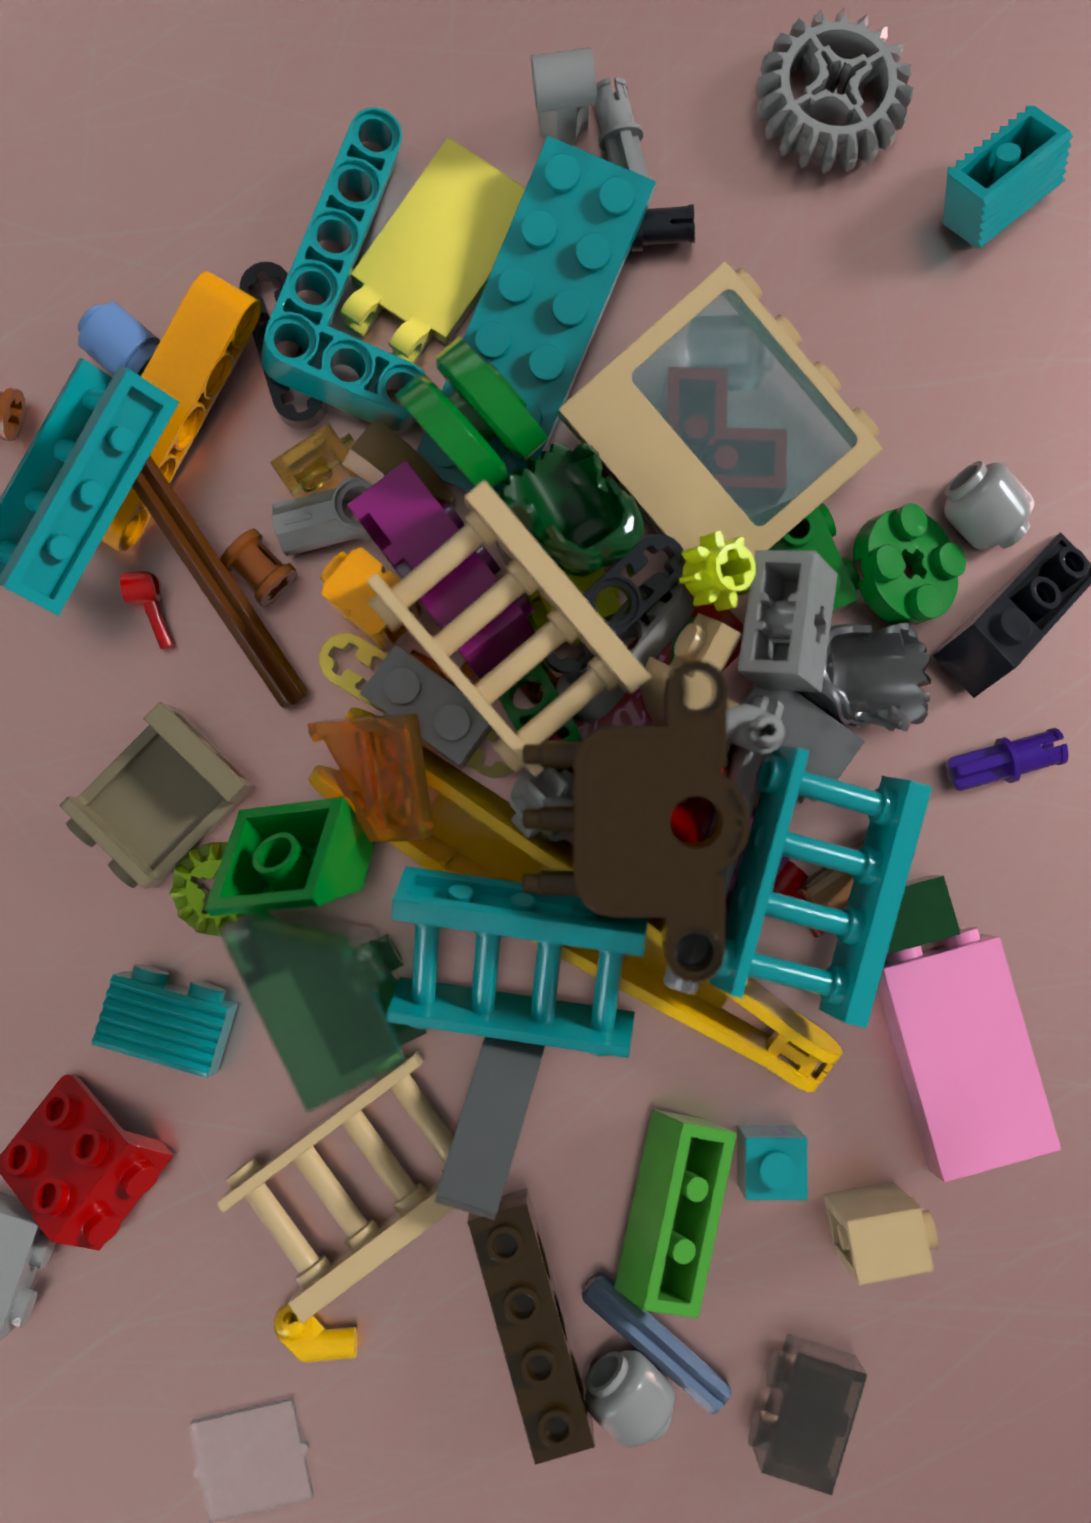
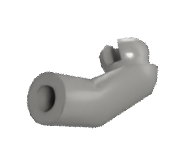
[727,704,785,753]

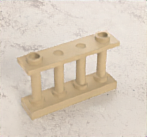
[367,480,651,777]
[216,1049,455,1323]

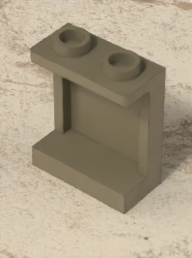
[59,702,256,889]

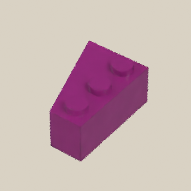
[347,460,535,680]

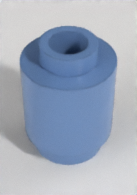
[78,302,160,376]

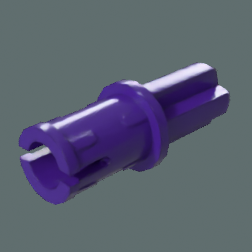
[946,728,1069,791]

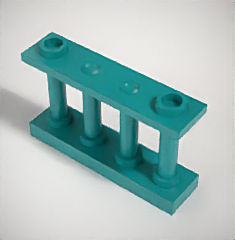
[0,358,179,616]
[709,745,933,1028]
[387,866,648,1058]

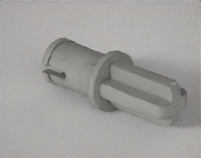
[595,77,649,178]

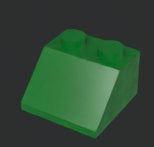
[204,797,376,916]

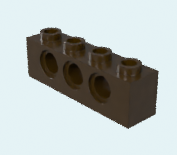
[467,1188,595,1465]

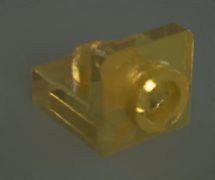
[270,423,358,495]

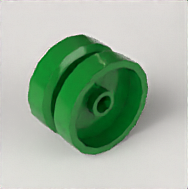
[395,336,548,490]

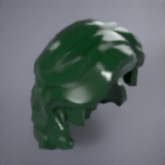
[499,443,644,577]

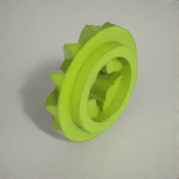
[169,842,259,936]

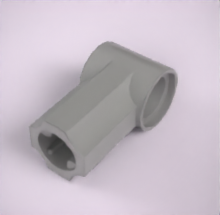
[531,47,597,146]
[271,476,372,556]

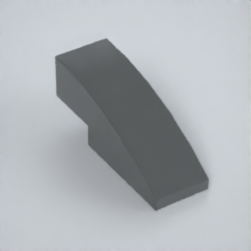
[434,1037,545,1220]

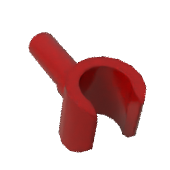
[120,571,174,650]
[772,861,825,938]

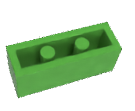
[614,1109,737,1318]

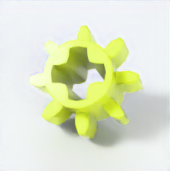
[679,531,756,611]

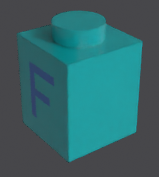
[737,1125,808,1200]

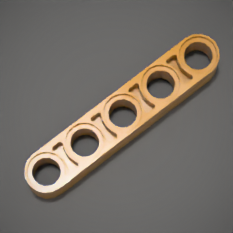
[101,271,262,553]

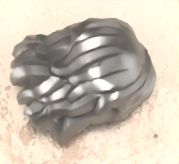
[801,623,932,732]

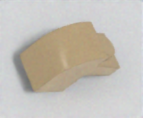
[642,613,742,753]

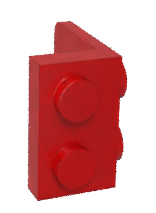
[0,1074,174,1251]

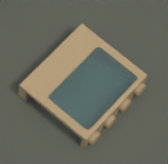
[558,260,884,558]

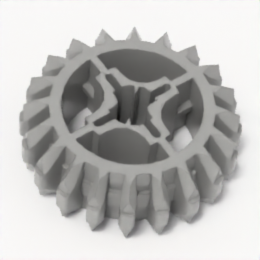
[755,8,913,175]

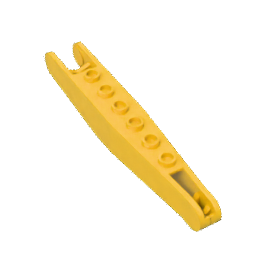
[308,707,843,1093]

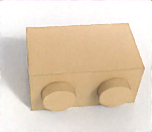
[824,1181,938,1285]

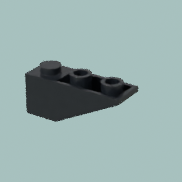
[933,532,1091,698]

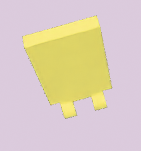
[340,137,525,364]

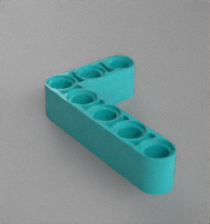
[261,107,427,432]

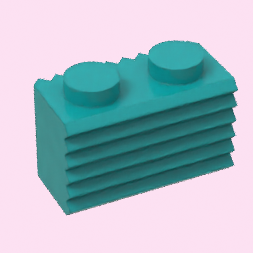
[943,106,1073,248]
[92,964,238,1079]

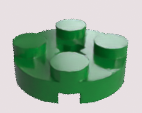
[853,503,966,625]

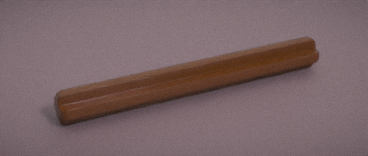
[132,455,308,709]

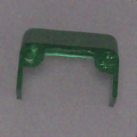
[222,909,427,1112]

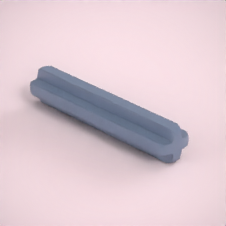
[582,1272,732,1414]

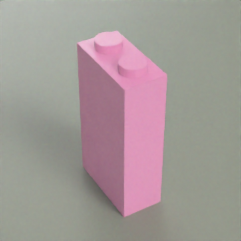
[878,927,1061,1183]

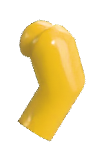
[273,1304,358,1362]

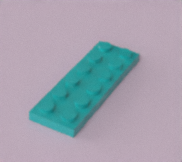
[416,135,656,498]

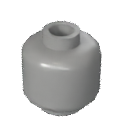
[944,461,1034,550]
[585,1350,675,1447]

